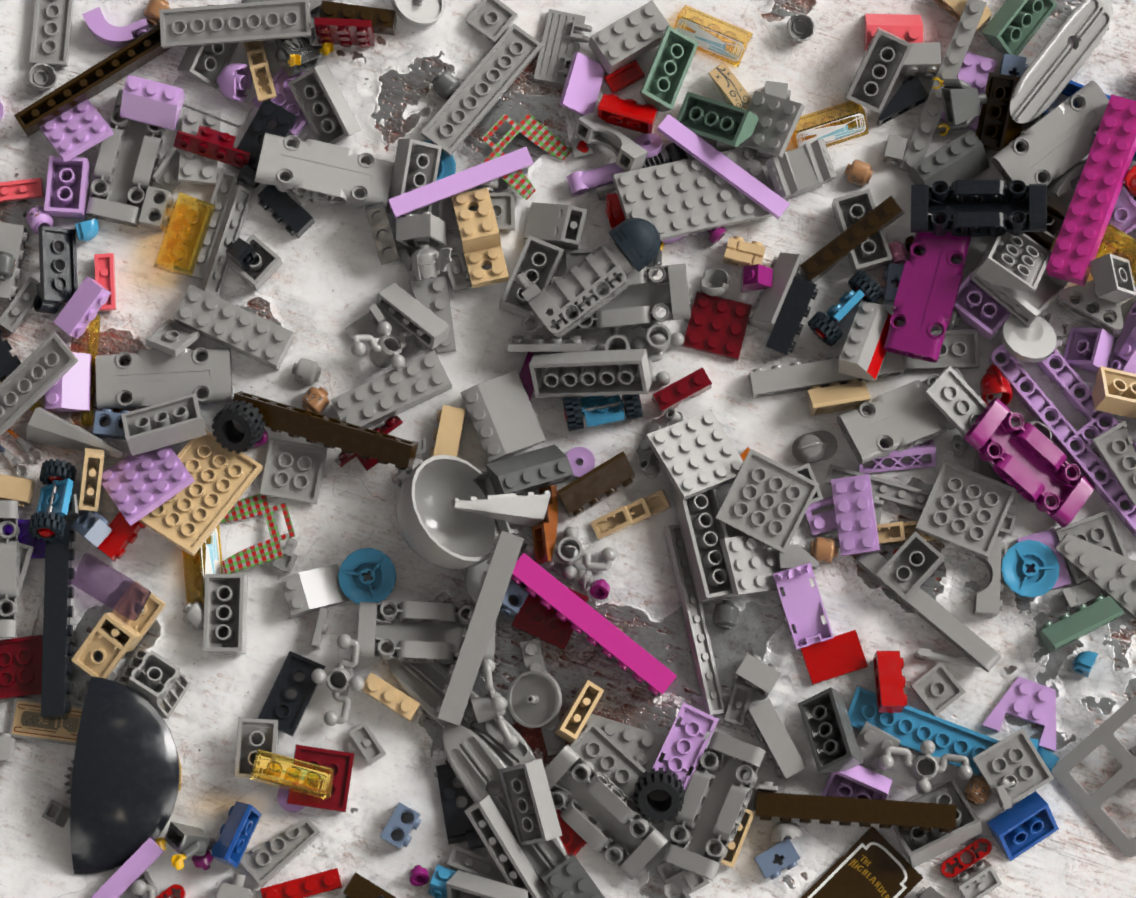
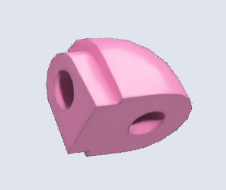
[888,241,908,264]

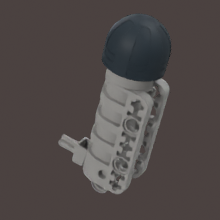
[514,218,661,338]

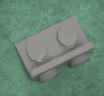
[152,147,181,194]
[952,859,1002,898]

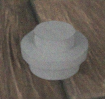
[578,570,594,589]

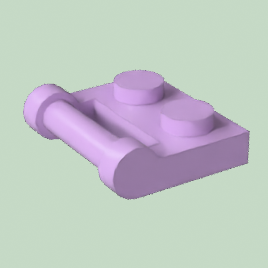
[805,496,837,537]

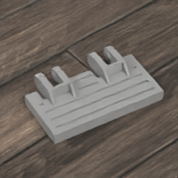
[533,9,593,87]

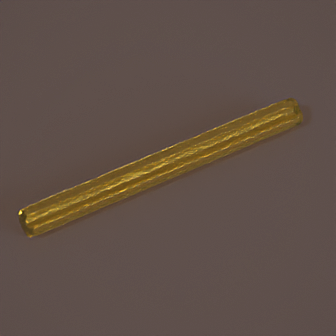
[81,314,101,426]

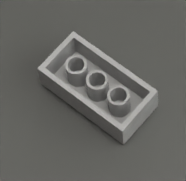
[588,0,670,75]
[831,189,893,274]
[499,235,564,323]

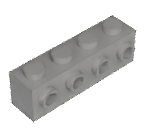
[376,283,450,350]
[746,698,807,781]

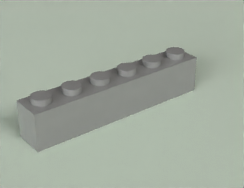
[465,795,550,898]

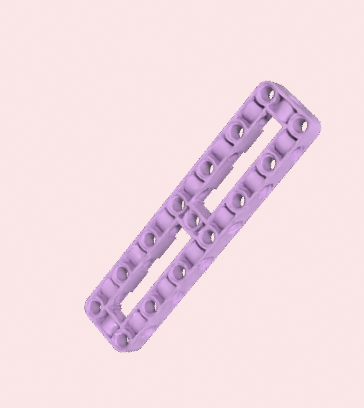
[989,344,1136,538]

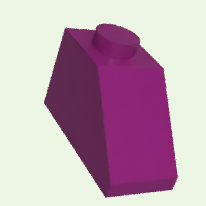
[740,264,773,293]

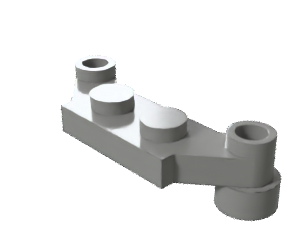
[636,408,686,479]

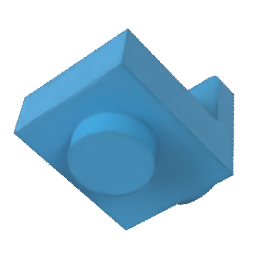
[428,865,456,898]

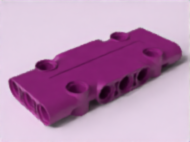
[883,232,972,363]
[964,398,1095,528]

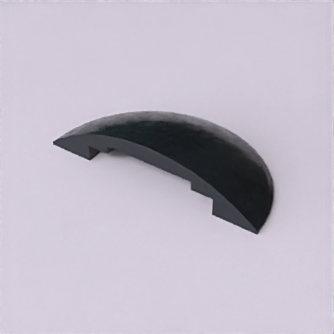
[70,676,180,874]

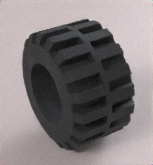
[212,400,265,453]
[634,768,684,823]

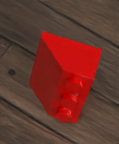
[597,94,658,134]

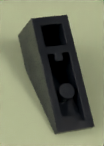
[876,76,929,127]

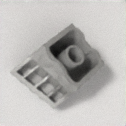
[765,139,837,199]
[116,648,192,719]

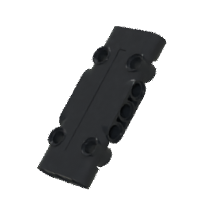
[911,180,1047,237]

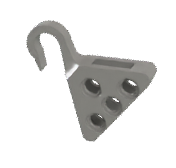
[1057,249,1136,337]

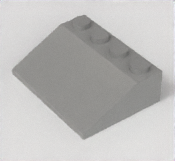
[975,232,1052,293]
[460,371,546,463]
[891,777,983,868]

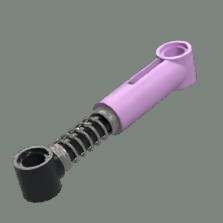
[566,143,688,196]

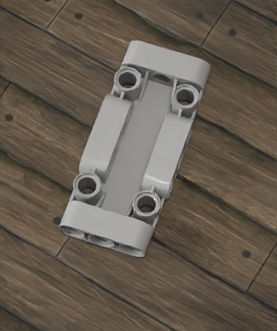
[991,81,1109,186]
[85,90,166,227]
[254,133,394,209]
[552,263,691,331]
[95,347,233,410]
[837,368,966,465]
[0,500,20,638]
[357,601,496,664]
[662,731,766,881]
[545,745,668,880]

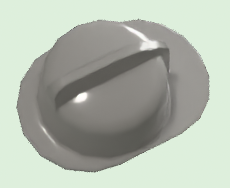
[792,430,838,464]

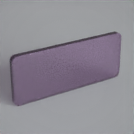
[71,553,151,621]

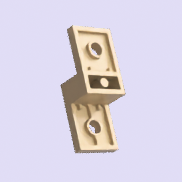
[451,187,509,289]
[71,581,167,679]

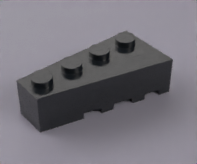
[766,276,819,355]

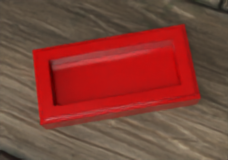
[603,60,645,94]

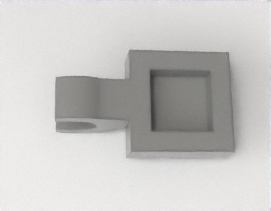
[272,538,298,573]

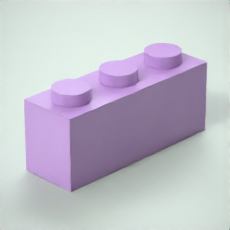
[54,276,111,339]

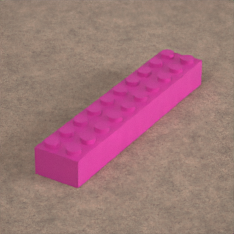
[1046,94,1136,287]
[511,553,677,696]

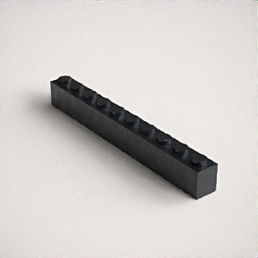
[41,524,76,720]

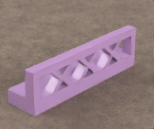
[858,439,936,474]

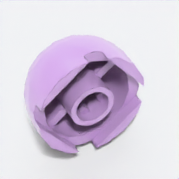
[217,63,252,101]

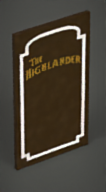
[801,826,923,898]

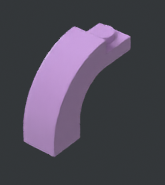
[82,7,151,48]

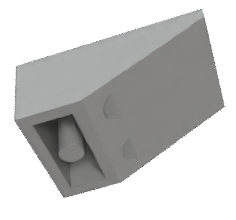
[523,202,587,249]

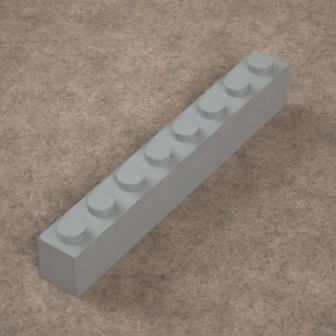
[749,351,905,399]

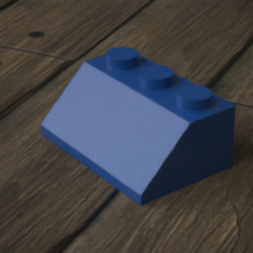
[987,791,1059,861]
[211,801,262,868]

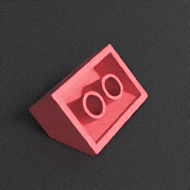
[865,14,923,50]

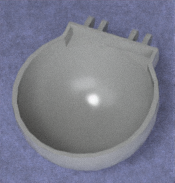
[396,455,519,569]

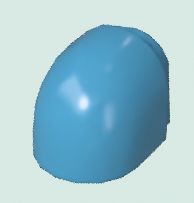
[74,219,99,242]
[1072,651,1098,677]
[1037,745,1059,772]

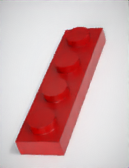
[260,868,343,898]

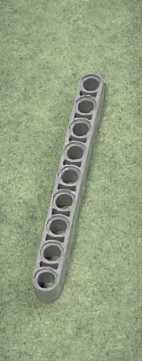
[855,551,1001,672]

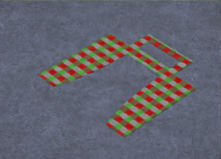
[481,113,572,200]
[220,494,296,574]

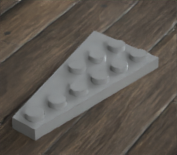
[1054,534,1136,618]

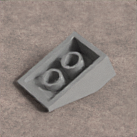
[876,531,945,601]
[280,564,349,619]
[234,718,278,778]

